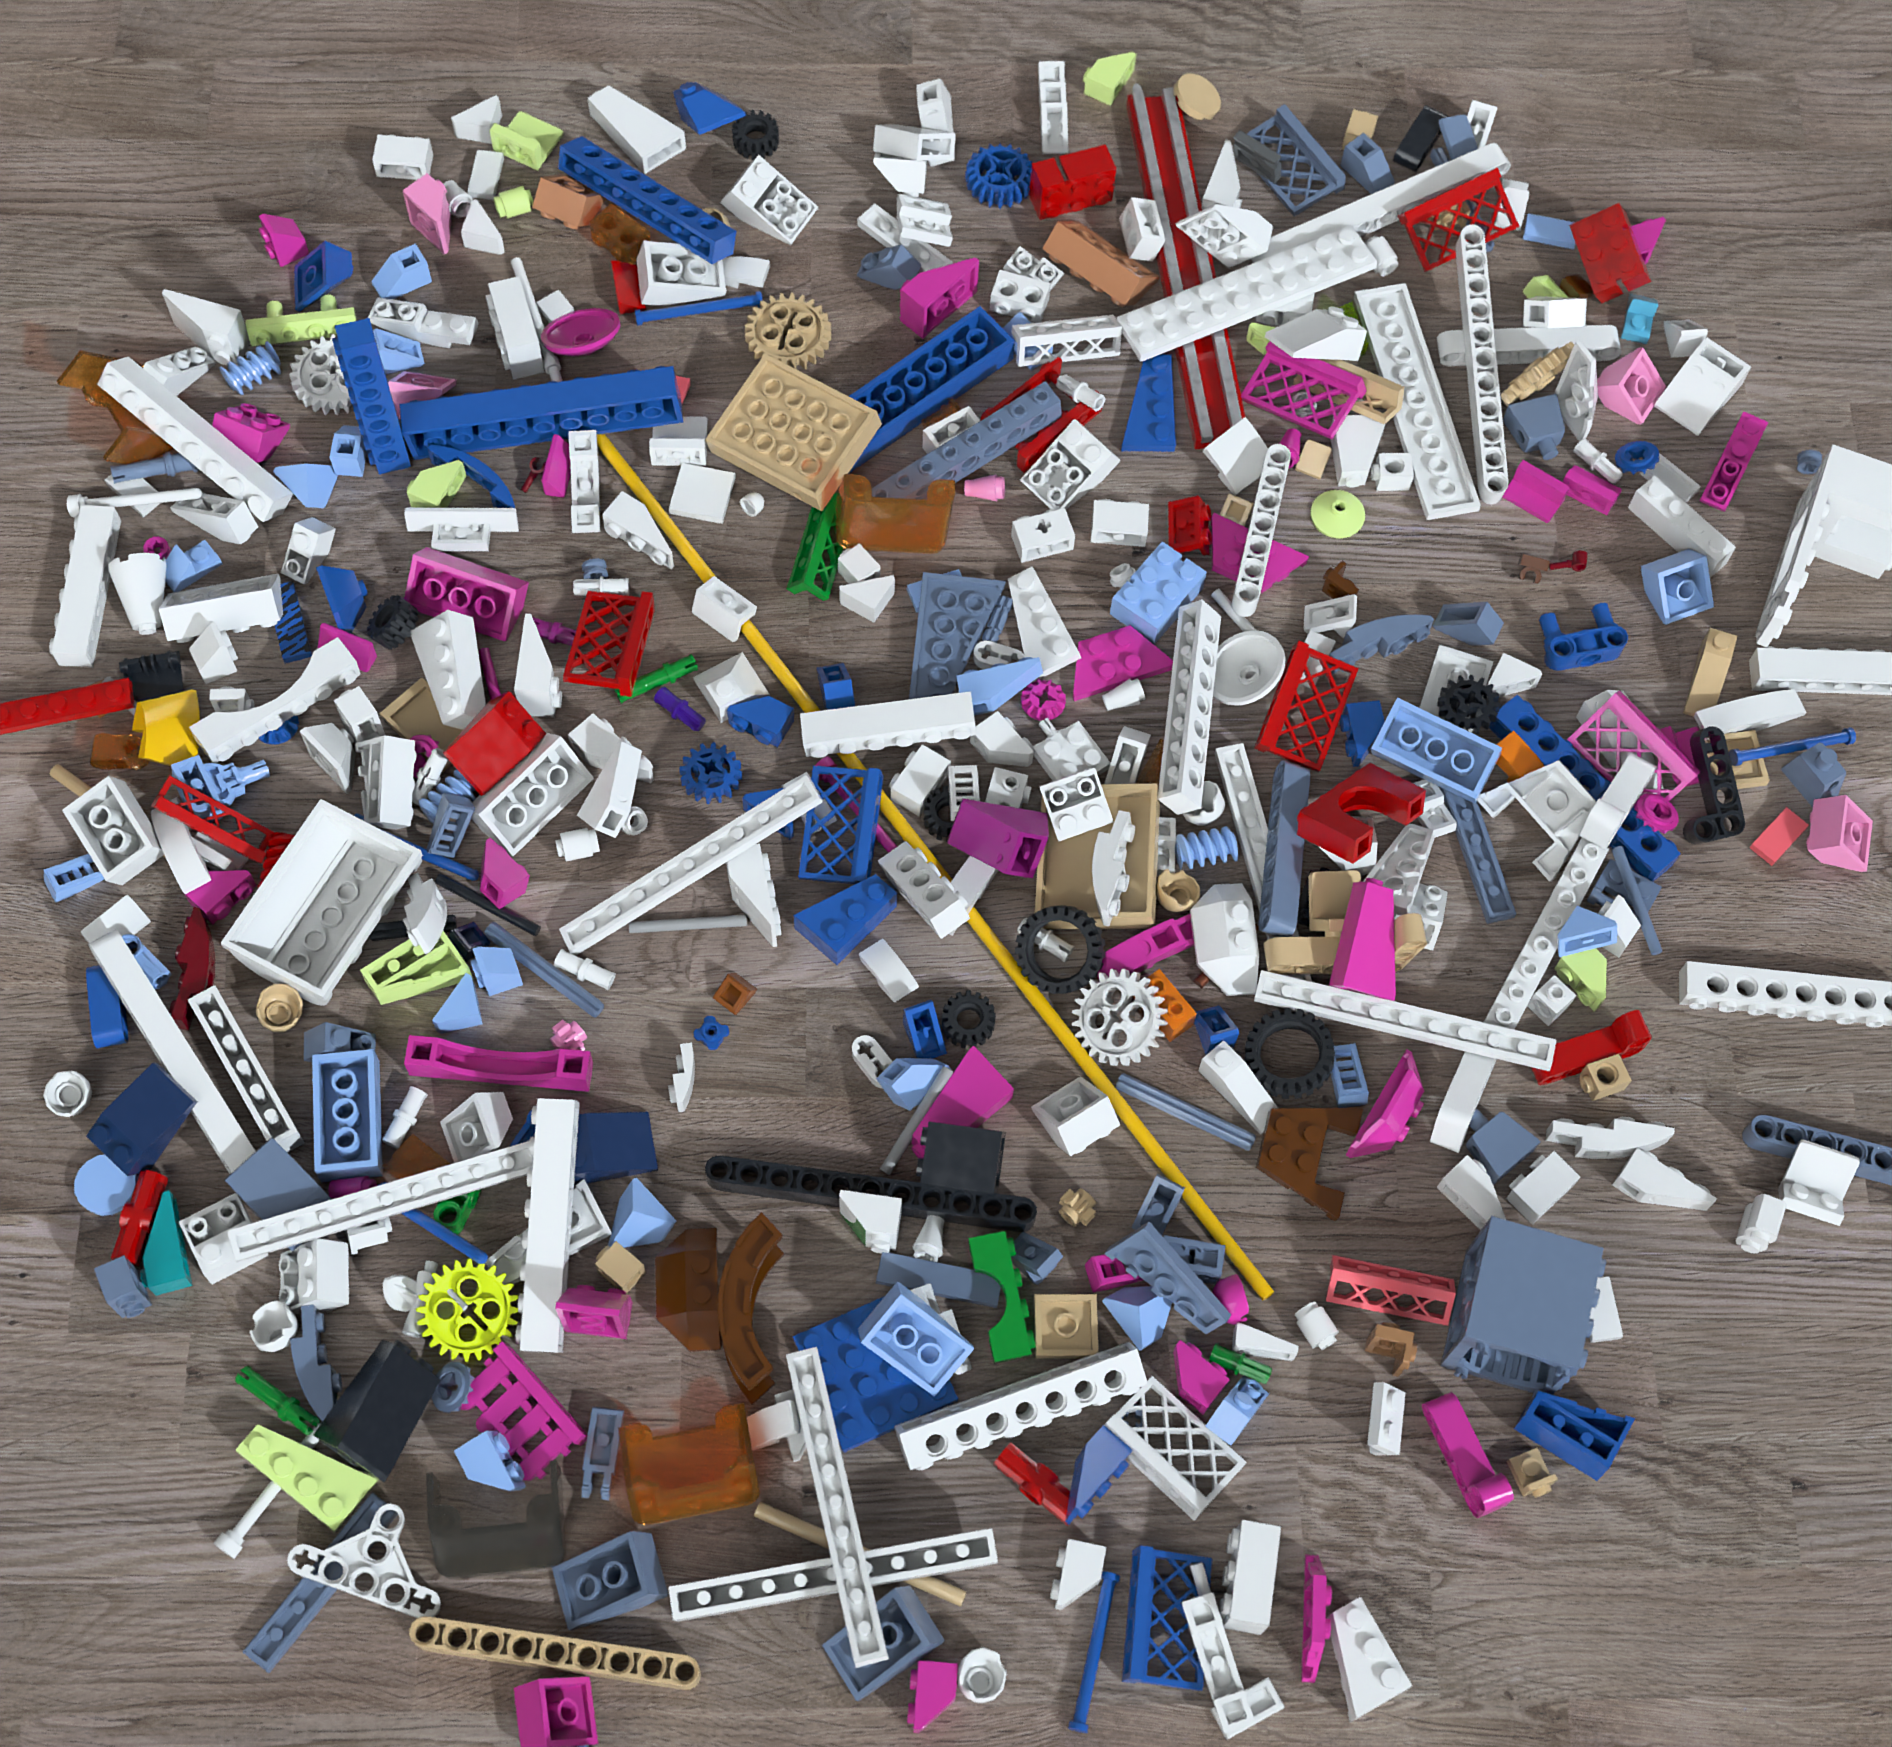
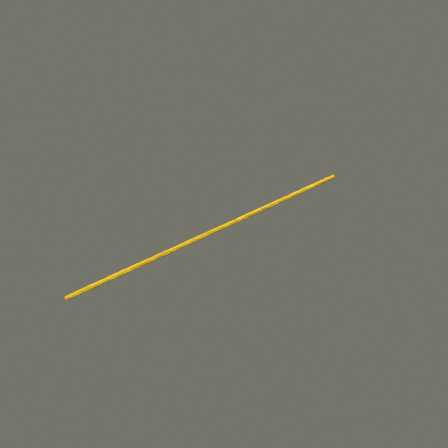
[597,434,1274,1301]

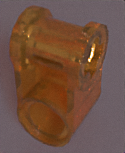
[90,733,150,770]

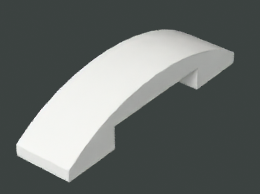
[569,430,600,533]
[151,797,211,894]
[1181,1592,1255,1733]

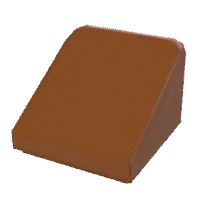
[712,973,757,1015]

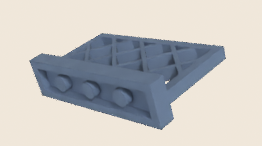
[1234,104,1345,217]

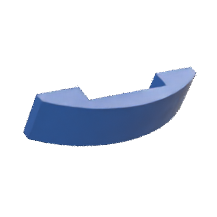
[427,445,515,508]

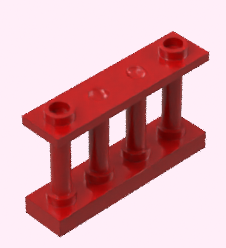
[980,356,1102,473]

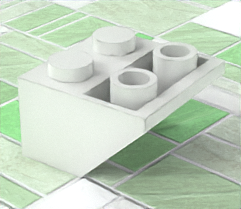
[1039,767,1114,842]
[179,1193,269,1284]
[279,1238,349,1314]

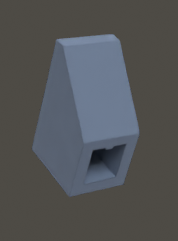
[1340,133,1395,194]
[857,244,921,290]
[304,1022,376,1063]

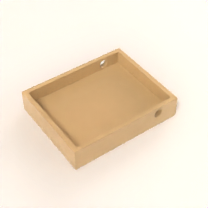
[705,354,882,511]
[1035,783,1160,929]

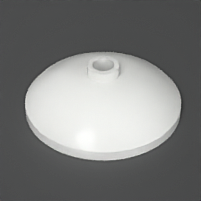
[1213,630,1286,705]

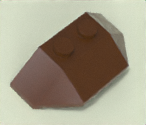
[655,1228,721,1352]

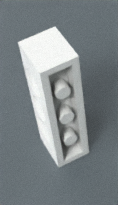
[878,841,970,939]

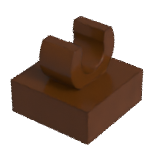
[1518,554,1550,584]

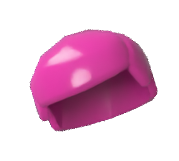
[1212,1274,1249,1325]

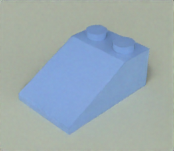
[858,1281,974,1396]

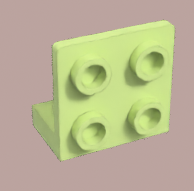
[489,111,563,171]

